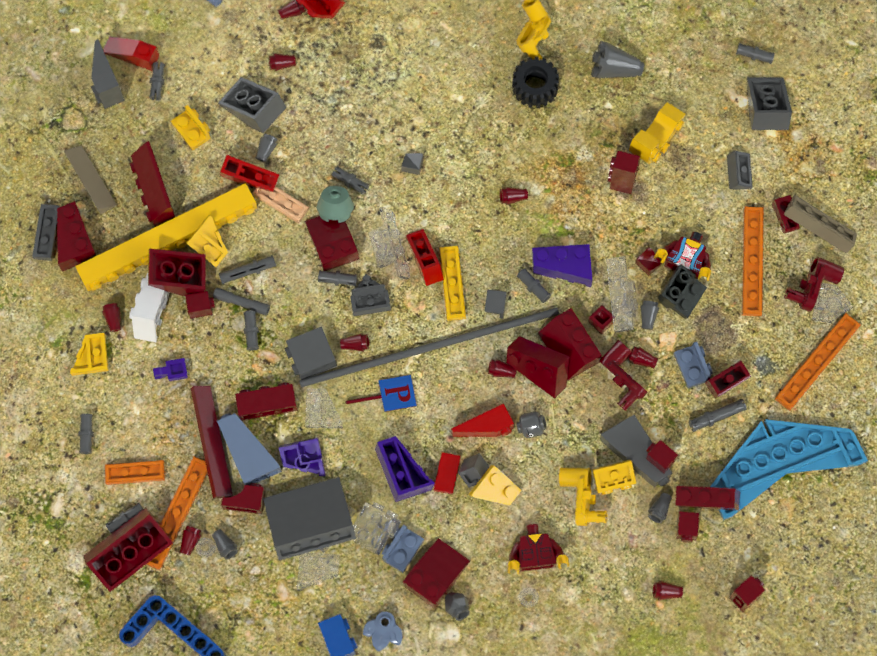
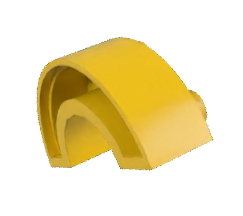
[629,102,686,164]

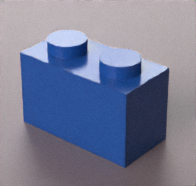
[318,614,357,656]

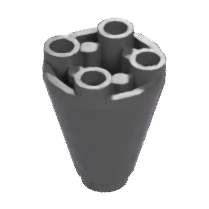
[591,41,644,78]

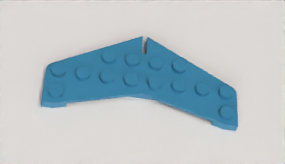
[711,419,868,521]

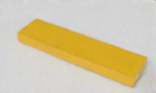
[439,246,466,321]

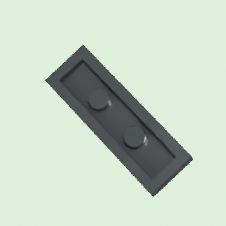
[32,204,60,261]

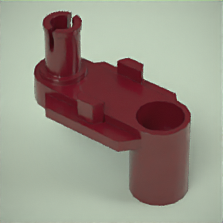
[784,257,844,312]
[599,340,648,411]

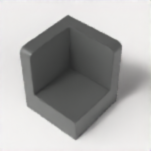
[485,290,507,319]
[458,453,489,487]

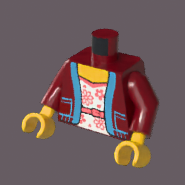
[654,232,711,281]

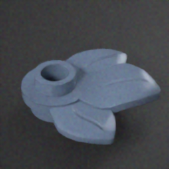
[363,611,402,651]

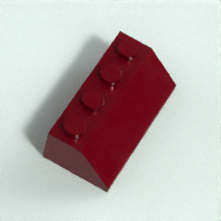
[129,141,175,227]
[83,507,173,592]

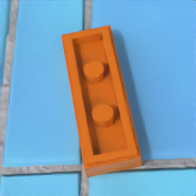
[105,460,165,485]

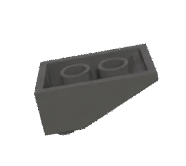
[91,40,125,109]
[218,77,287,134]
[747,77,792,130]

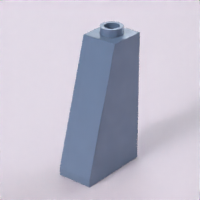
[217,413,282,485]

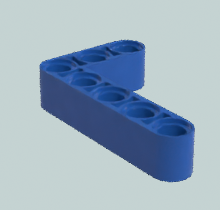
[119,595,226,656]

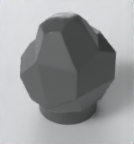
[445,592,470,621]

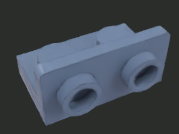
[674,342,713,389]
[382,525,424,573]

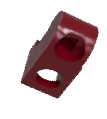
[771,195,800,234]

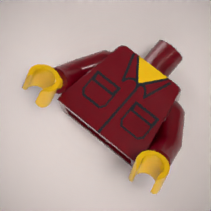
[507,524,570,574]

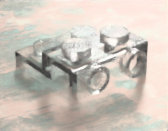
[353,502,401,555]

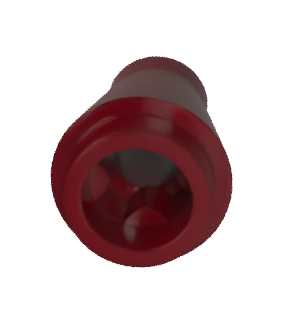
[278,0,306,20]
[269,53,296,71]
[499,187,528,205]
[102,303,121,332]
[340,333,369,352]
[628,346,658,369]
[488,358,517,378]
[179,525,202,556]
[652,580,683,600]

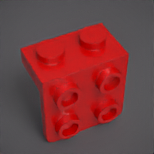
[296,0,345,19]

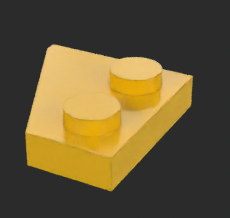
[186,215,228,267]
[70,333,109,376]
[468,465,522,505]

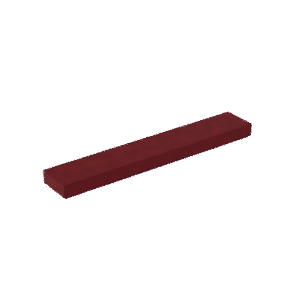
[190,386,233,499]

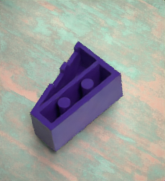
[532,244,592,287]
[375,436,435,503]

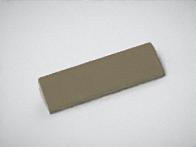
[64,146,117,215]
[784,195,857,253]

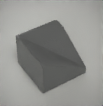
[401,153,424,175]

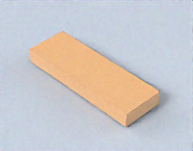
[252,186,309,224]

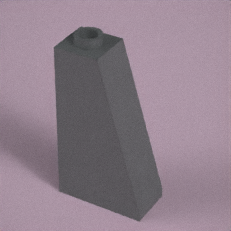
[600,415,672,487]

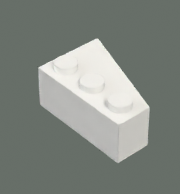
[129,272,170,343]

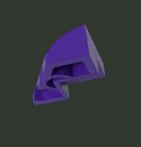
[279,437,326,476]

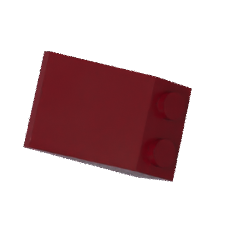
[305,216,359,271]
[148,248,206,296]
[403,538,470,609]

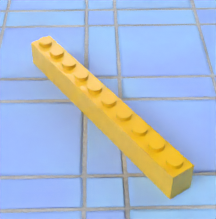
[75,183,257,291]

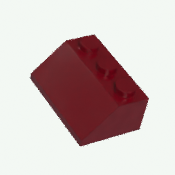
[538,308,602,381]

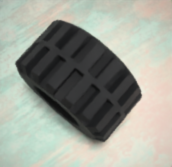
[512,57,559,108]

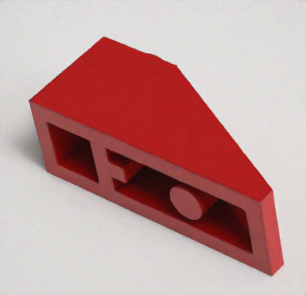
[103,36,160,71]
[220,155,279,192]
[406,229,444,286]
[451,403,514,437]

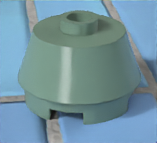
[316,186,354,223]

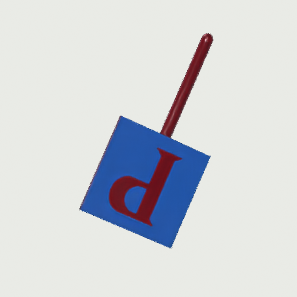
[345,375,417,412]

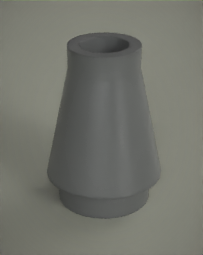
[256,133,278,163]
[640,301,659,330]
[648,493,672,523]
[212,529,238,560]

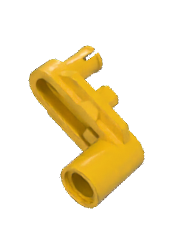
[516,0,551,60]
[559,467,608,526]

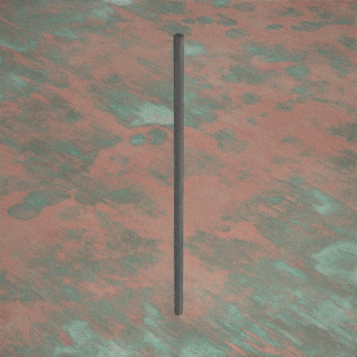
[299,307,559,388]

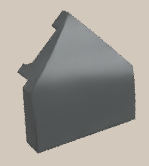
[350,274,391,317]

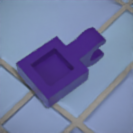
[153,358,188,381]

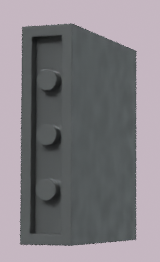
[263,477,356,561]

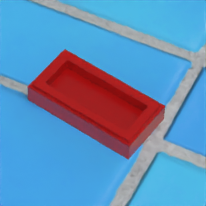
[433,452,461,495]

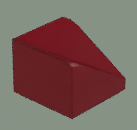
[635,247,662,276]
[588,305,616,335]

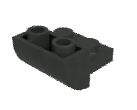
[658,264,707,319]

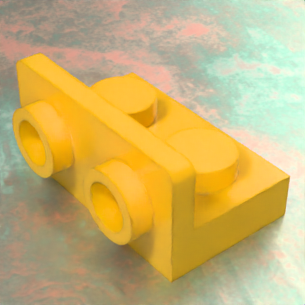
[171,105,211,151]
[592,460,637,495]

